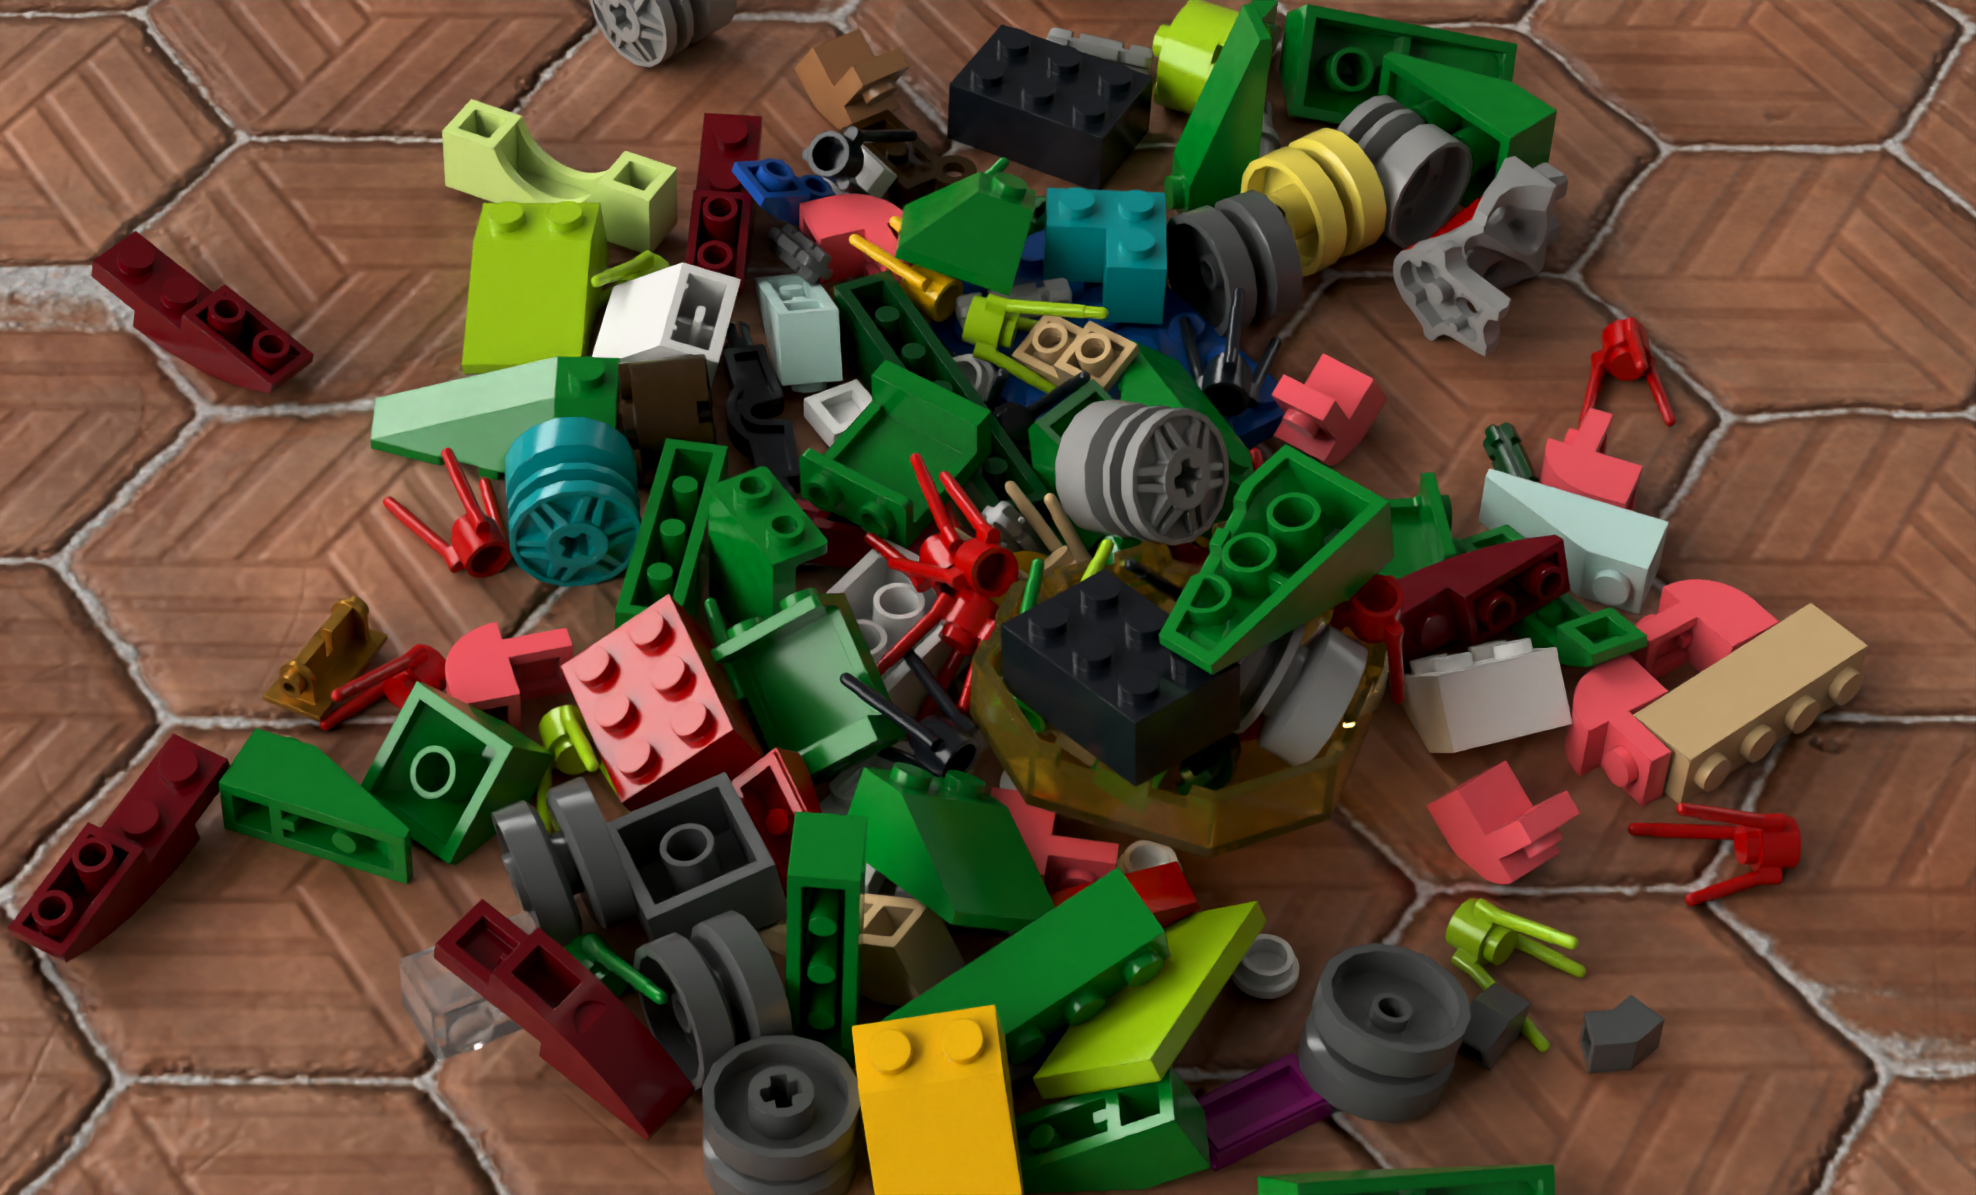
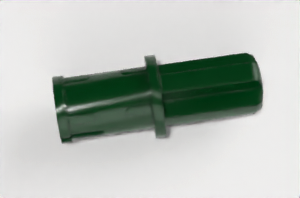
[1176,733,1241,802]

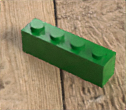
[615,438,728,629]
[785,811,867,1069]
[882,867,1171,1064]

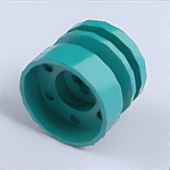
[505,417,642,587]

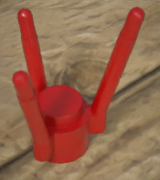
[1577,317,1676,430]
[383,447,512,578]
[864,453,971,598]
[887,471,1019,598]
[1329,574,1405,704]
[876,587,1004,740]
[320,644,446,731]
[1627,802,1801,906]

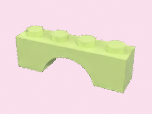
[442,99,678,253]

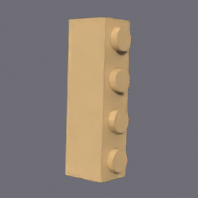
[1633,603,1868,804]

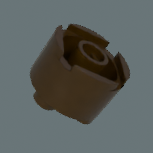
[618,354,718,486]

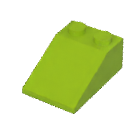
[462,201,610,374]

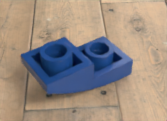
[731,158,836,226]

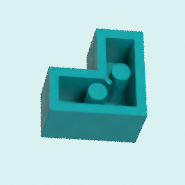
[1043,187,1167,324]

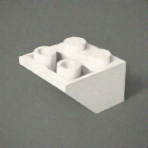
[592,262,741,388]
[1401,638,1573,753]

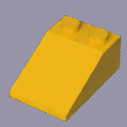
[852,1005,1024,1195]

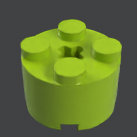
[1152,0,1272,115]

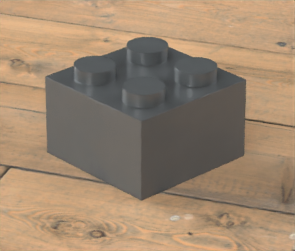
[606,772,787,942]

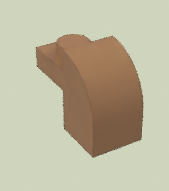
[794,29,910,130]

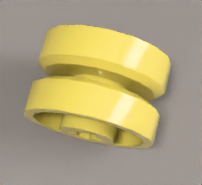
[1240,127,1387,277]

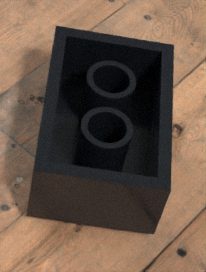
[947,24,1153,190]
[1001,569,1240,787]

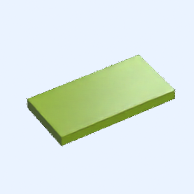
[1033,901,1267,1100]

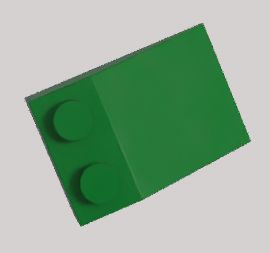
[1378,51,1557,208]
[848,762,1055,932]

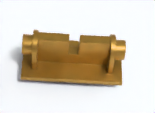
[263,596,388,722]

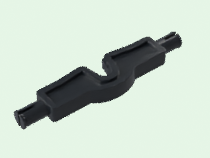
[724,321,801,500]

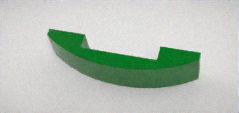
[1461,524,1647,667]

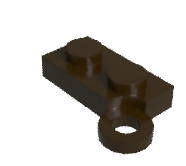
[841,109,977,206]

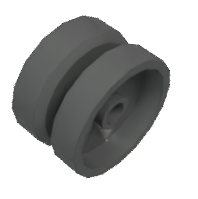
[1166,190,1303,337]
[491,776,638,947]
[633,910,793,1091]
[1297,943,1471,1123]
[702,1035,861,1195]

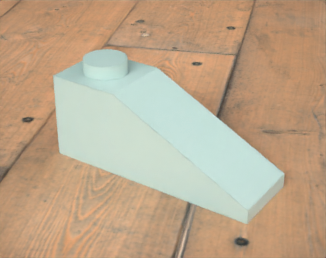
[754,274,843,393]
[1478,468,1669,615]

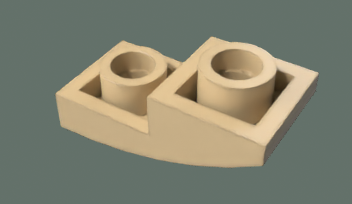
[1011,315,1140,393]

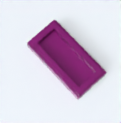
[1196,1052,1333,1172]

